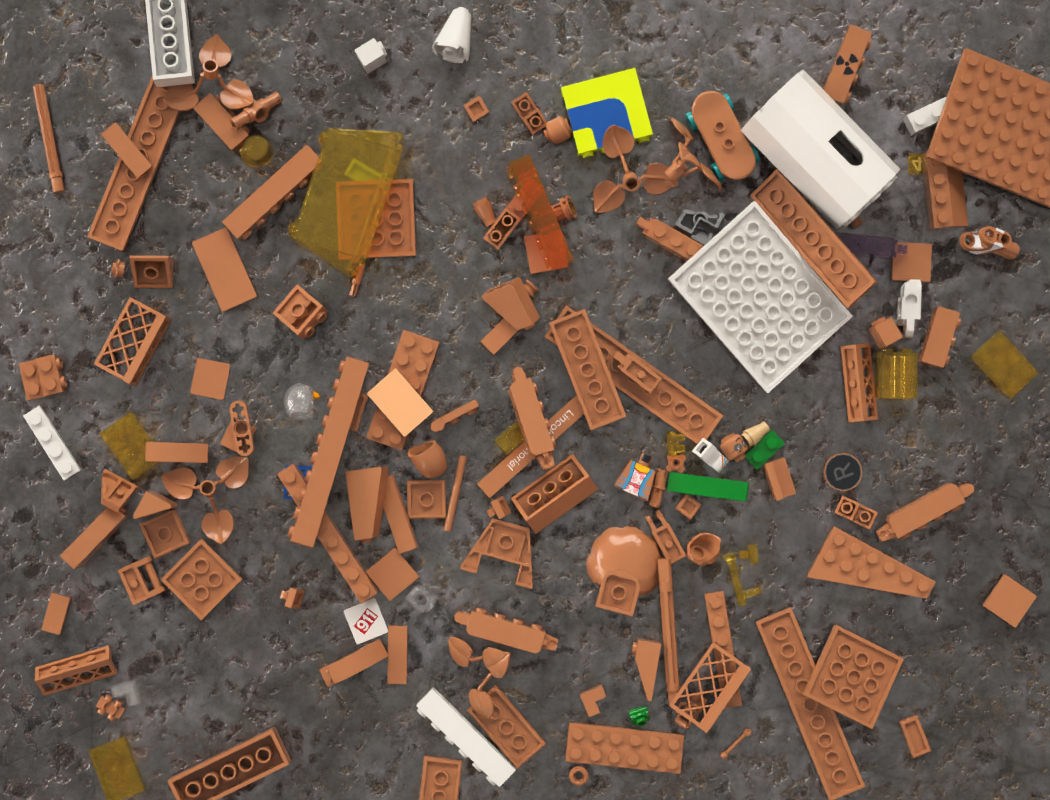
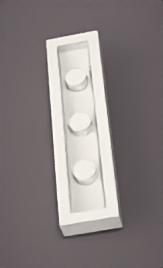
[23,406,81,480]

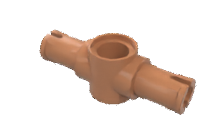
[229,91,282,130]

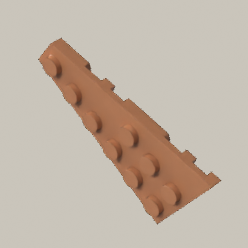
[806,526,936,599]

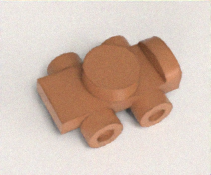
[96,695,125,721]

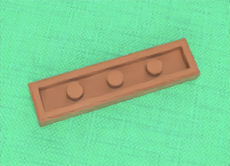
[383,475,419,554]

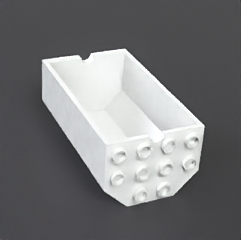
[740,70,900,230]

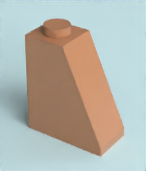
[482,277,540,330]

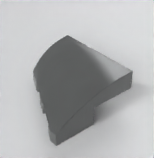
[674,210,725,246]

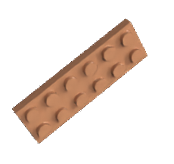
[549,309,627,430]
[366,330,440,450]
[565,722,684,774]

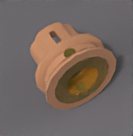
[551,195,577,221]

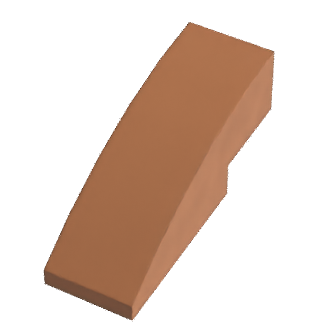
[145,442,208,463]

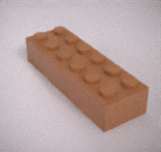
[167,726,292,800]

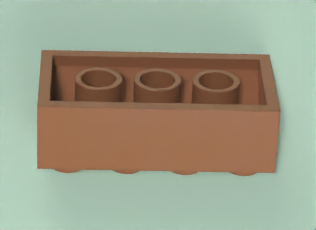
[921,152,968,231]
[511,454,598,534]

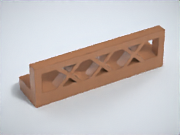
[841,344,878,422]
[35,645,117,696]

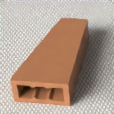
[345,466,388,543]
[60,506,129,569]

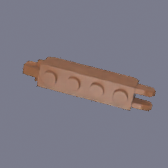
[636,217,703,262]
[508,366,556,470]
[875,483,975,542]
[454,608,558,654]

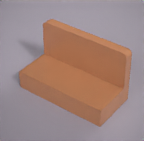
[763,458,796,501]

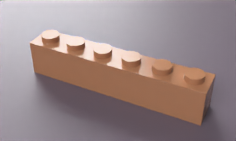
[222,145,324,241]

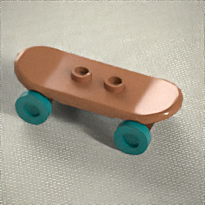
[685,91,760,181]

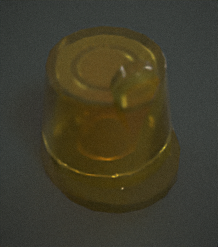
[239,135,274,168]

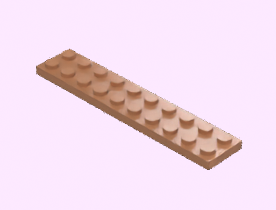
[87,75,195,252]
[544,305,723,444]
[755,607,865,800]

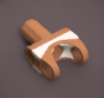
[959,226,1020,260]

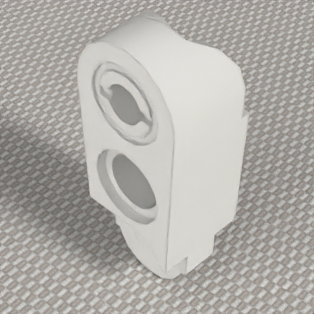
[897,279,921,338]

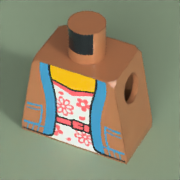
[613,453,655,501]

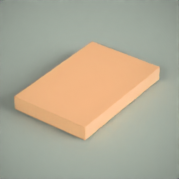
[367,368,434,437]

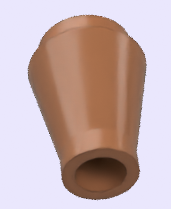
[473,197,496,227]

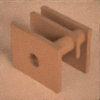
[220,418,257,453]

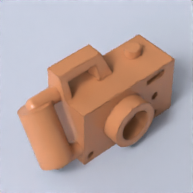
[675,691,707,730]

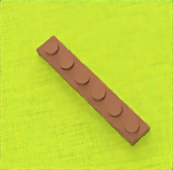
[704,591,742,708]

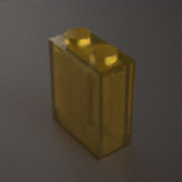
[875,348,918,399]

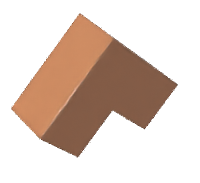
[579,684,607,717]

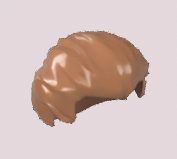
[687,533,722,566]

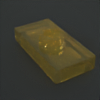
[494,421,524,456]

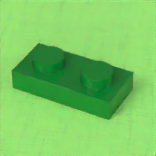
[745,430,785,470]

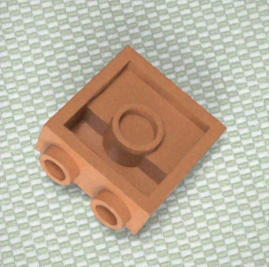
[273,284,328,340]
[19,354,67,401]

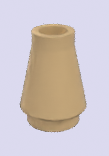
[741,422,770,448]

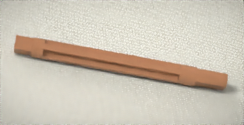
[657,558,680,703]

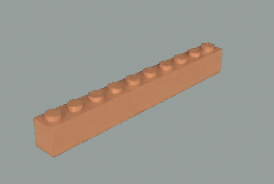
[287,356,369,549]

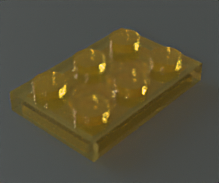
[970,330,1039,399]
[100,411,159,480]

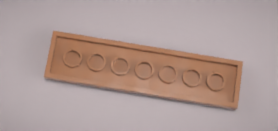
[750,169,878,308]

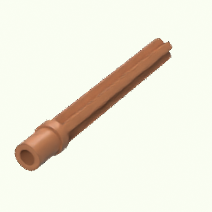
[33,84,65,193]

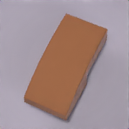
[510,92,547,135]
[834,495,878,530]

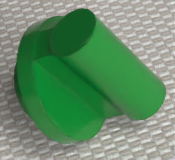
[628,705,650,727]

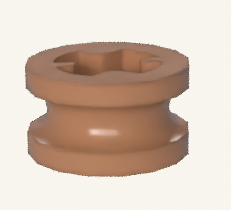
[524,279,539,298]

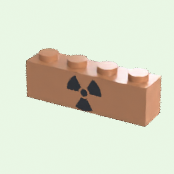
[823,24,873,107]

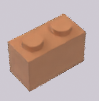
[868,316,903,349]

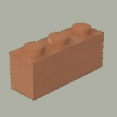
[193,93,251,153]
[918,306,961,369]

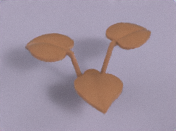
[163,34,253,111]
[665,117,722,192]
[593,125,678,213]
[162,456,249,544]
[448,637,510,719]

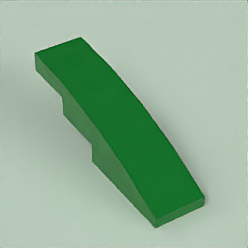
[667,472,749,502]

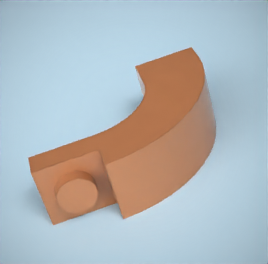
[319,639,388,687]

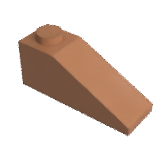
[631,638,661,701]

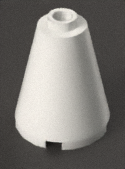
[432,7,471,63]

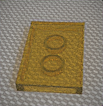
[88,736,145,800]

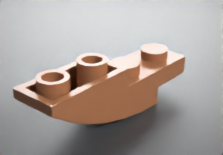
[483,177,544,250]

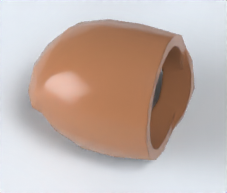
[408,440,447,478]

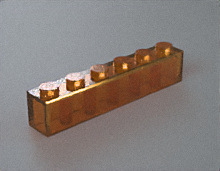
[505,154,574,270]

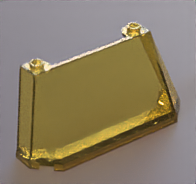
[288,128,403,279]

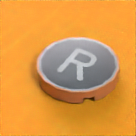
[823,453,862,491]

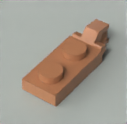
[612,351,662,394]

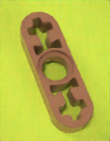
[229,401,255,456]

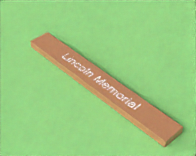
[477,395,584,498]

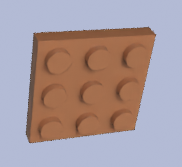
[161,539,243,620]

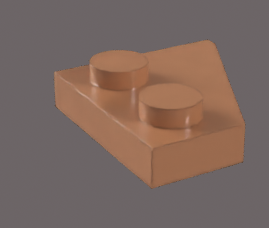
[101,469,137,513]

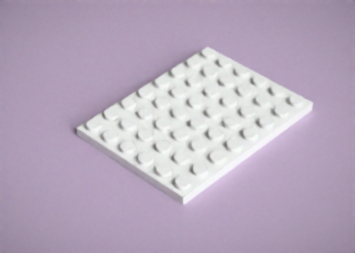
[668,201,853,393]

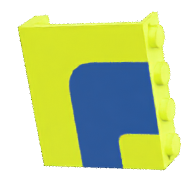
[561,68,653,158]

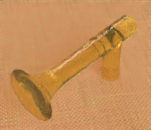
[720,551,762,606]

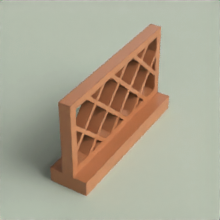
[94,297,172,386]
[669,642,752,733]

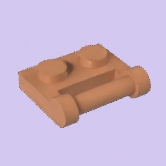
[117,556,166,605]

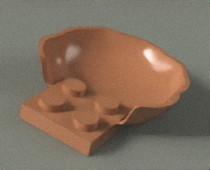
[586,526,663,617]

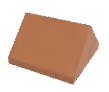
[130,255,174,288]
[133,491,178,519]

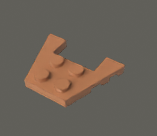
[460,518,533,589]

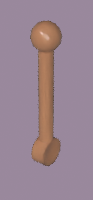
[720,728,751,759]

